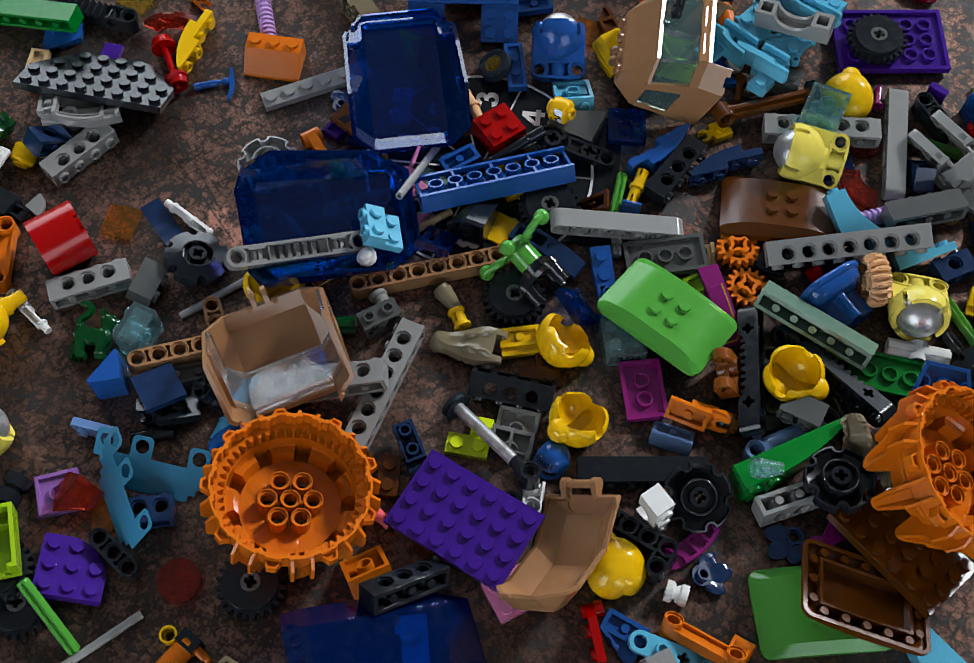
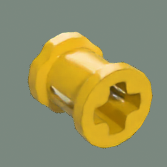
[447,305,471,332]

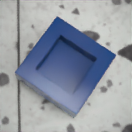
[620,199,642,214]

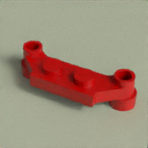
[579,598,607,663]

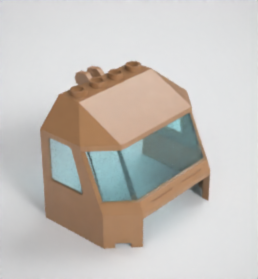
[609,0,737,126]

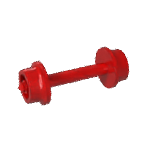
[151,34,189,93]

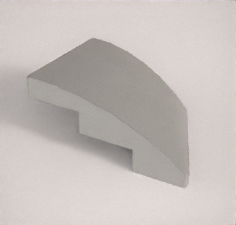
[492,405,542,461]

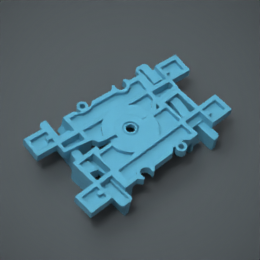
[696,0,847,98]

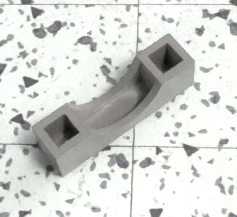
[754,0,835,45]

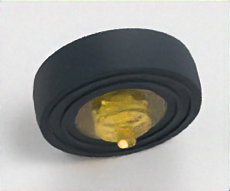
[479,49,512,82]

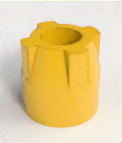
[159,625,179,646]

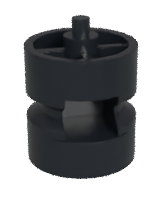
[192,374,233,411]
[0,469,33,510]

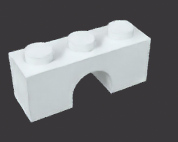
[634,483,675,533]

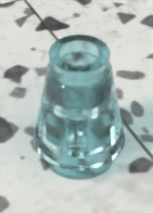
[749,457,784,479]

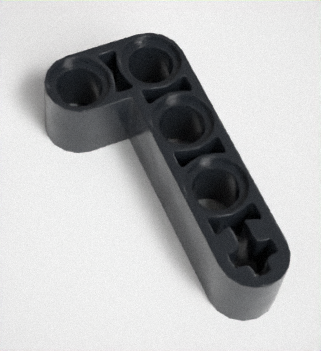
[612,508,678,583]

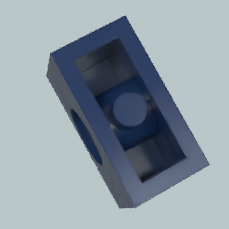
[22,125,72,157]
[926,248,974,287]

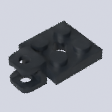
[136,385,201,427]

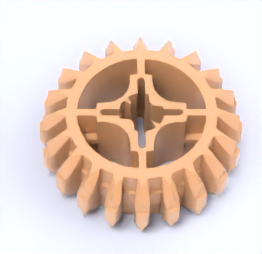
[857,252,894,308]

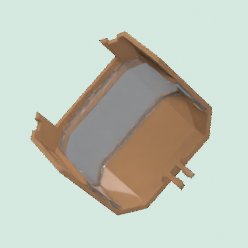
[201,285,354,427]

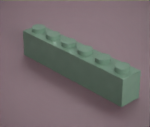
[753,280,879,371]

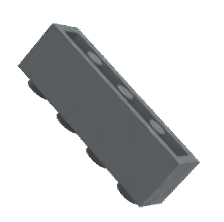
[880,188,969,228]

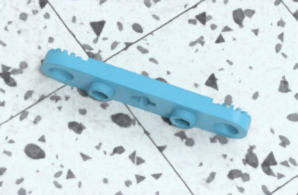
[627,630,713,663]

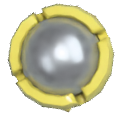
[773,123,850,189]
[887,272,952,341]

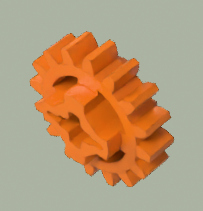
[715,234,760,270]
[725,267,767,307]

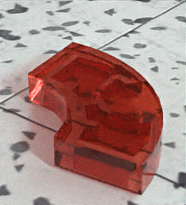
[144,11,196,33]
[839,169,878,210]

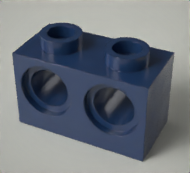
[128,492,176,529]

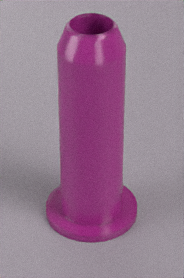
[872,85,884,110]

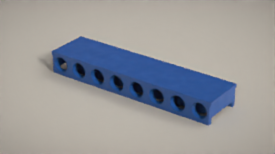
[414,146,576,214]

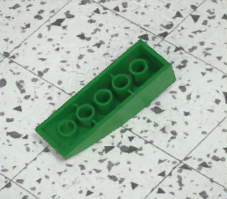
[728,418,843,502]

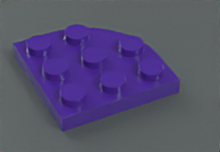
[32,532,106,607]

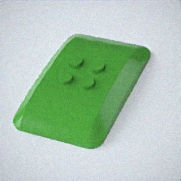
[597,258,737,376]
[748,566,891,660]

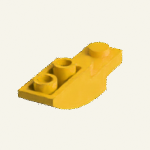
[176,9,216,74]

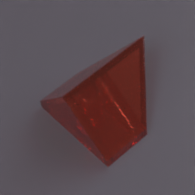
[53,471,105,512]

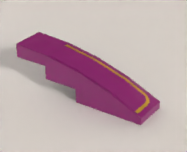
[697,263,742,348]

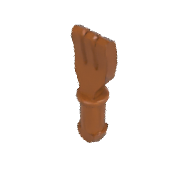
[733,73,748,104]

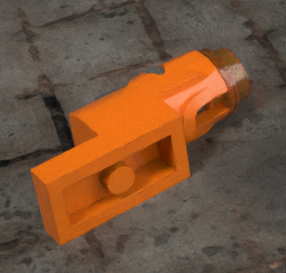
[663,395,739,435]

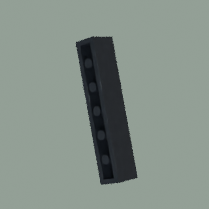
[576,456,708,491]

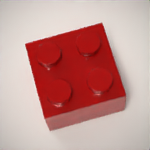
[472,102,526,156]

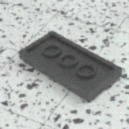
[623,232,709,275]

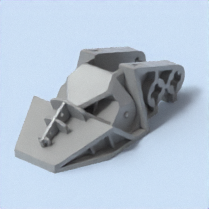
[907,109,974,214]

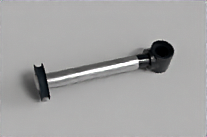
[442,391,542,491]

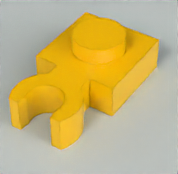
[697,122,734,145]

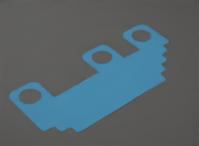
[99,426,152,549]
[93,427,211,502]

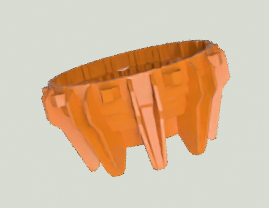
[863,380,974,560]
[199,408,381,582]

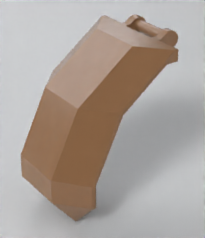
[496,477,621,613]

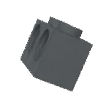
[356,296,403,341]

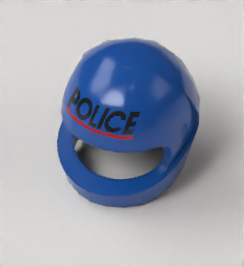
[533,440,571,481]

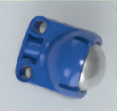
[531,13,586,82]

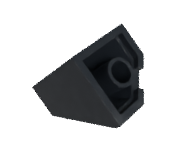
[446,198,501,247]

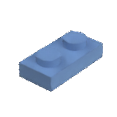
[70,417,114,442]

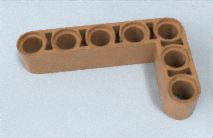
[127,296,224,376]

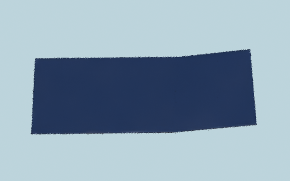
[140,198,183,246]

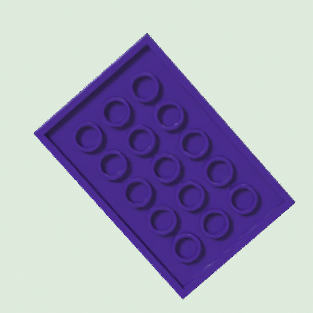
[832,10,951,74]
[384,449,545,592]

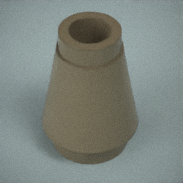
[433,282,461,310]

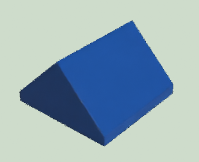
[86,348,130,400]

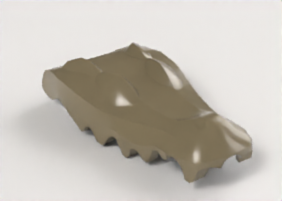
[430,326,508,366]
[840,413,891,488]

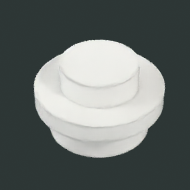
[357,247,377,267]

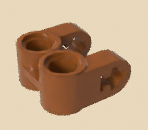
[713,347,743,400]

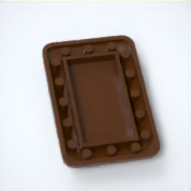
[719,176,837,250]
[801,539,931,656]

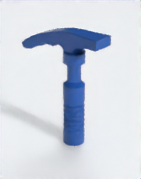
[193,67,235,101]

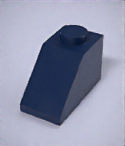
[907,160,937,194]

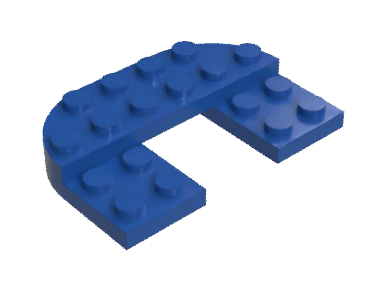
[407,0,518,43]

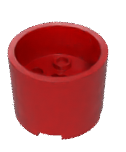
[23,200,98,277]

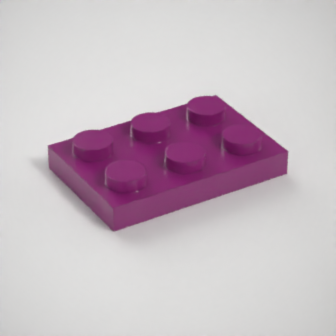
[617,358,668,423]

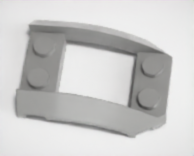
[36,94,123,128]

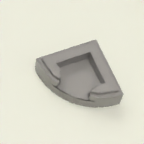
[25,193,46,216]

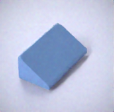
[648,420,695,456]

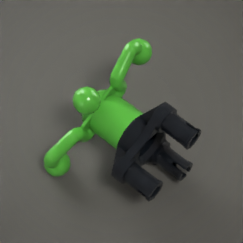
[479,209,570,308]

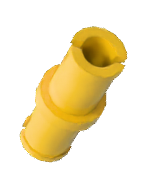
[626,168,649,202]

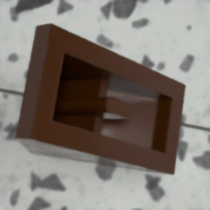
[580,189,609,211]

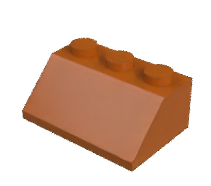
[243,32,306,82]

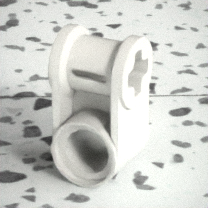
[522,482,546,513]

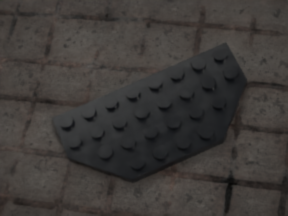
[12,52,175,114]

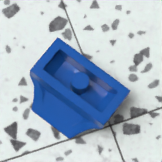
[438,143,481,175]

